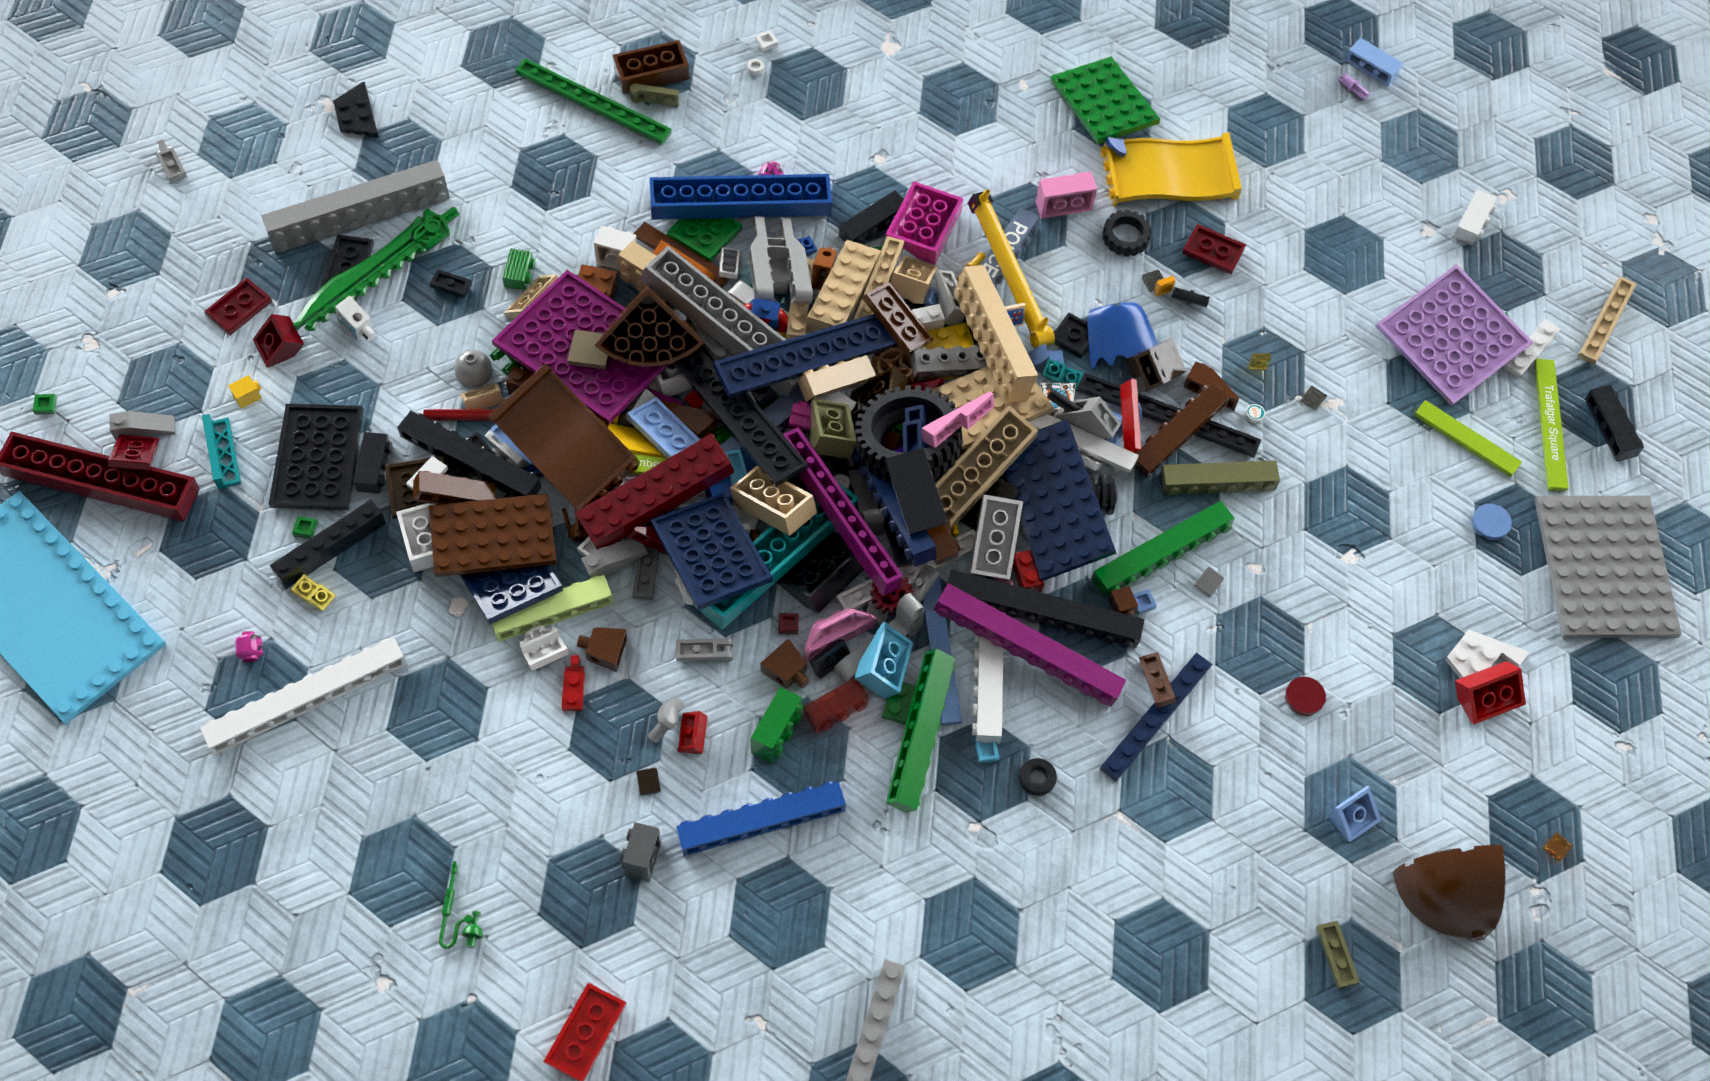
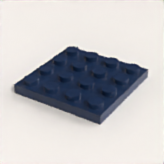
[459,565,563,625]

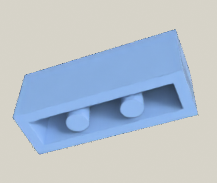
[1345,38,1403,86]

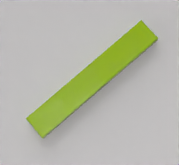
[1414,400,1522,478]

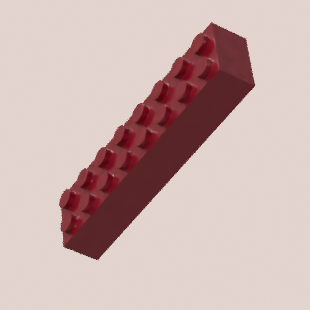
[575,433,735,549]

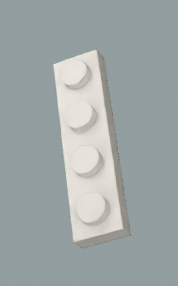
[1504,319,1560,379]

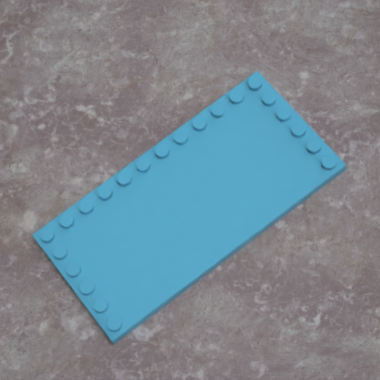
[0,490,167,725]

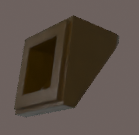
[636,767,661,796]

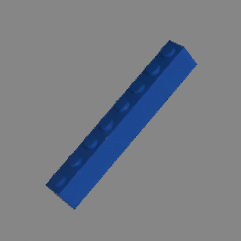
[676,781,846,856]

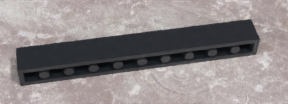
[947,569,1145,648]

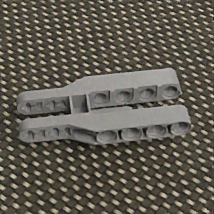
[749,216,813,304]

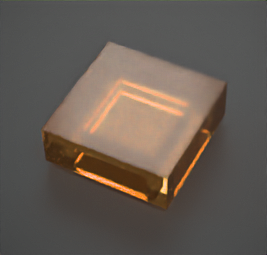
[1543,832,1574,862]

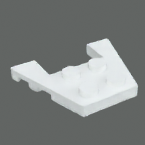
[1445,630,1529,678]

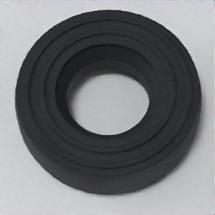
[1019,758,1057,796]

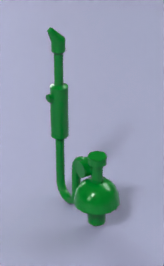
[439,861,483,949]

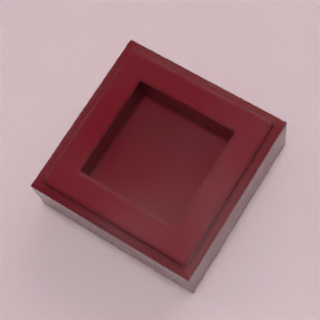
[778,613,799,634]

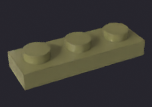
[1316,921,1360,989]

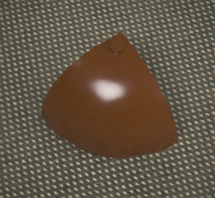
[594,285,705,367]
[1393,845,1506,941]

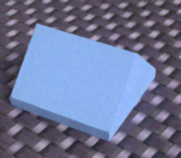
[1328,786,1381,842]

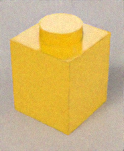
[228,375,262,409]

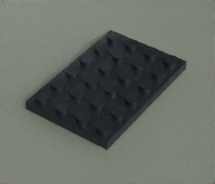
[269,404,364,510]

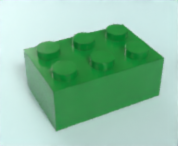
[750,687,804,764]

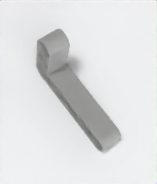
[834,593,924,684]

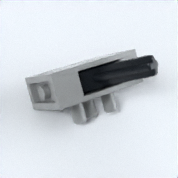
[1047,389,1121,439]

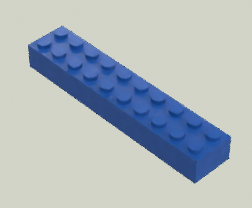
[649,174,832,220]

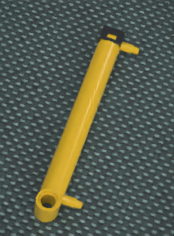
[967,189,1055,348]

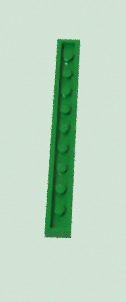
[515,58,672,145]

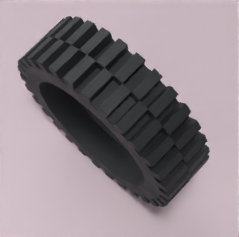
[855,385,963,482]

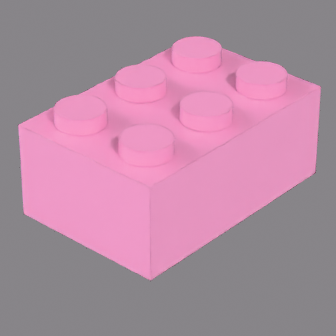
[1036,172,1097,219]

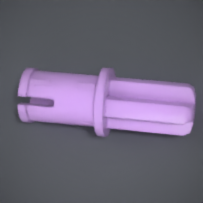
[1338,72,1369,100]

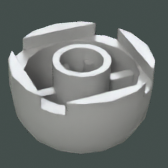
[454,349,493,387]

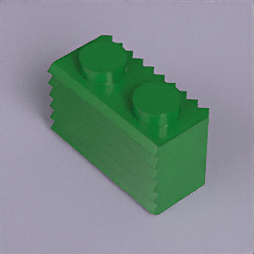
[502,248,536,290]

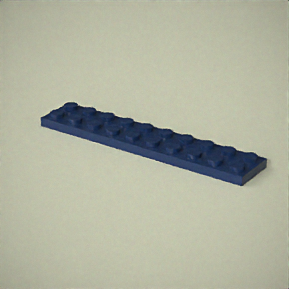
[713,314,897,398]

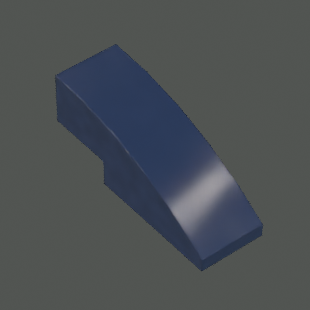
[903,405,929,453]

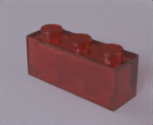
[803,678,869,734]

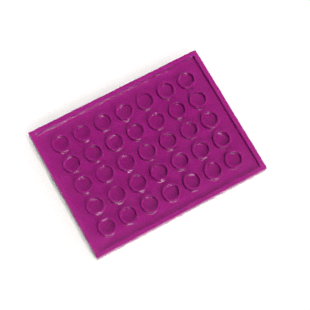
[492,270,669,424]

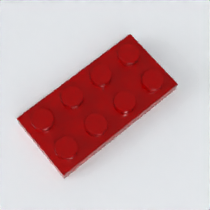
[543,983,627,1081]

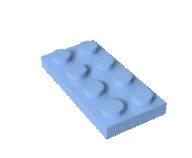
[626,397,700,459]

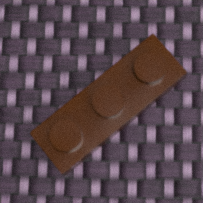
[1139,652,1176,708]

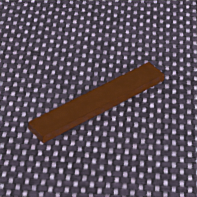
[633,221,730,288]

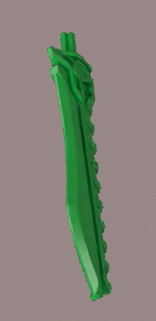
[293,207,460,332]

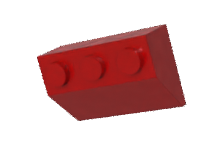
[1455,661,1526,724]

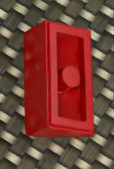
[677,711,708,754]

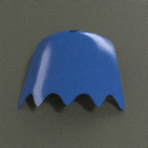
[1088,302,1158,369]

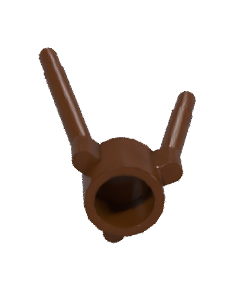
[562,508,588,542]

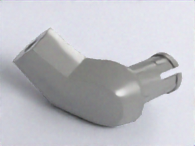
[648,697,684,743]

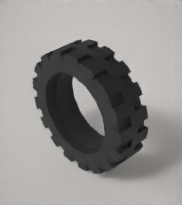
[1102,210,1152,256]

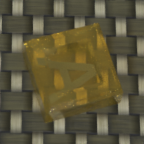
[1248,353,1271,369]

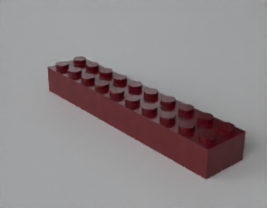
[0,431,200,522]

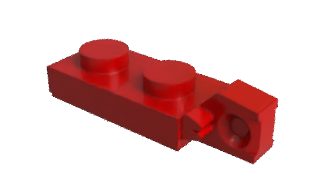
[561,655,585,711]

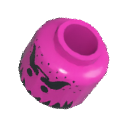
[758,161,783,175]
[235,631,263,662]

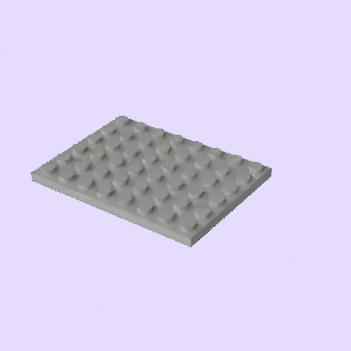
[1534,496,1682,638]

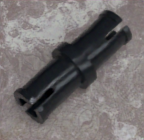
[1171,287,1210,308]

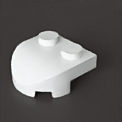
[520,626,569,671]

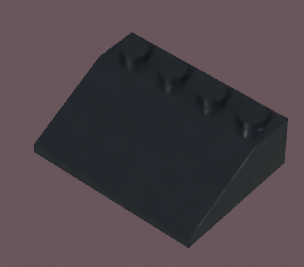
[776,531,864,613]

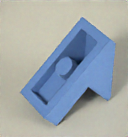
[1028,344,1064,371]

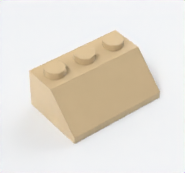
[504,274,559,320]

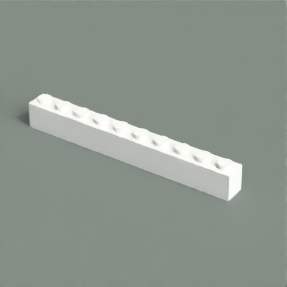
[200,637,407,756]

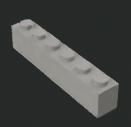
[846,959,905,1081]

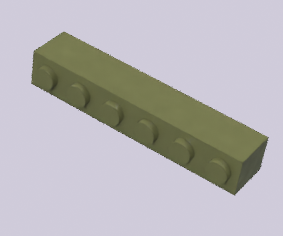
[1160,460,1280,495]

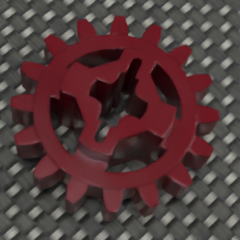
[870,577,914,615]

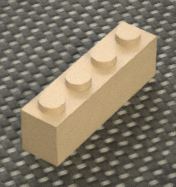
[797,355,876,402]

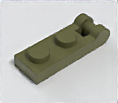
[630,84,680,107]

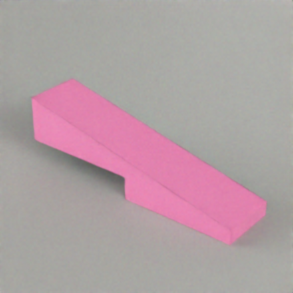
[922,392,994,449]

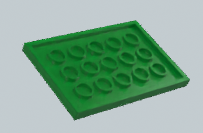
[1050,56,1160,144]

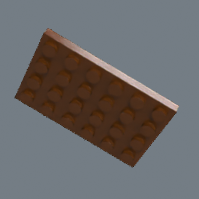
[429,493,557,577]

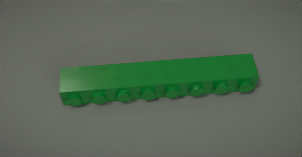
[1091,501,1235,598]
[885,649,955,813]

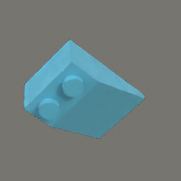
[854,622,913,699]

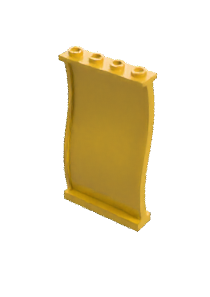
[1101,133,1242,207]

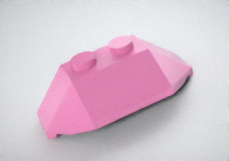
[804,608,876,662]

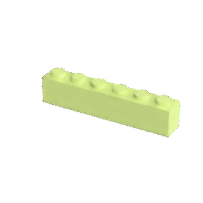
[492,575,613,642]

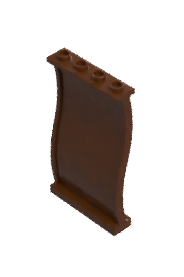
[488,363,641,511]

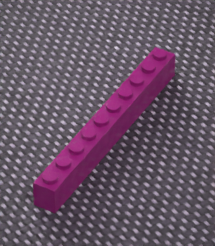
[783,427,903,596]
[933,583,1126,707]

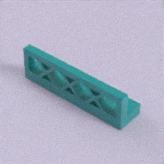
[202,414,241,490]

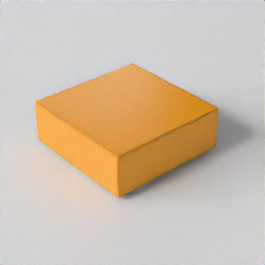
[1154,276,1176,296]

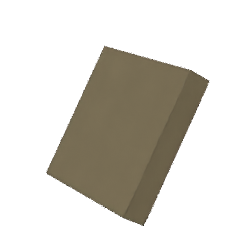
[567,330,609,370]

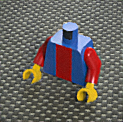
[743,298,788,340]

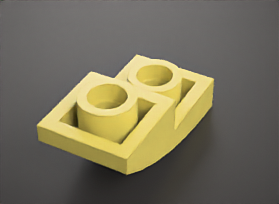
[291,574,336,611]

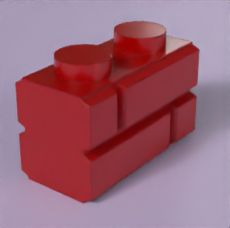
[1012,550,1044,592]

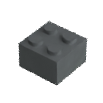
[620,822,662,882]

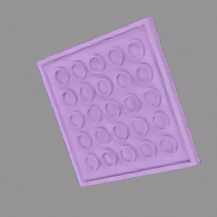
[1375,264,1533,406]

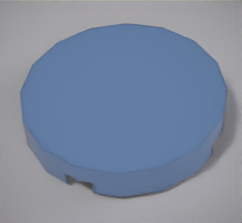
[1471,504,1512,540]

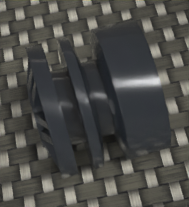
[1088,474,1117,515]

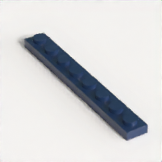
[1100,652,1213,782]

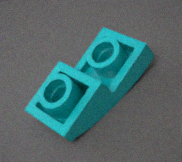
[1042,358,1083,392]

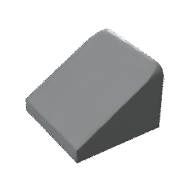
[1195,567,1224,597]
[866,600,889,626]

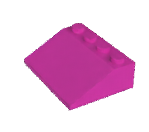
[886,181,963,265]

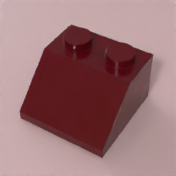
[253,314,304,367]

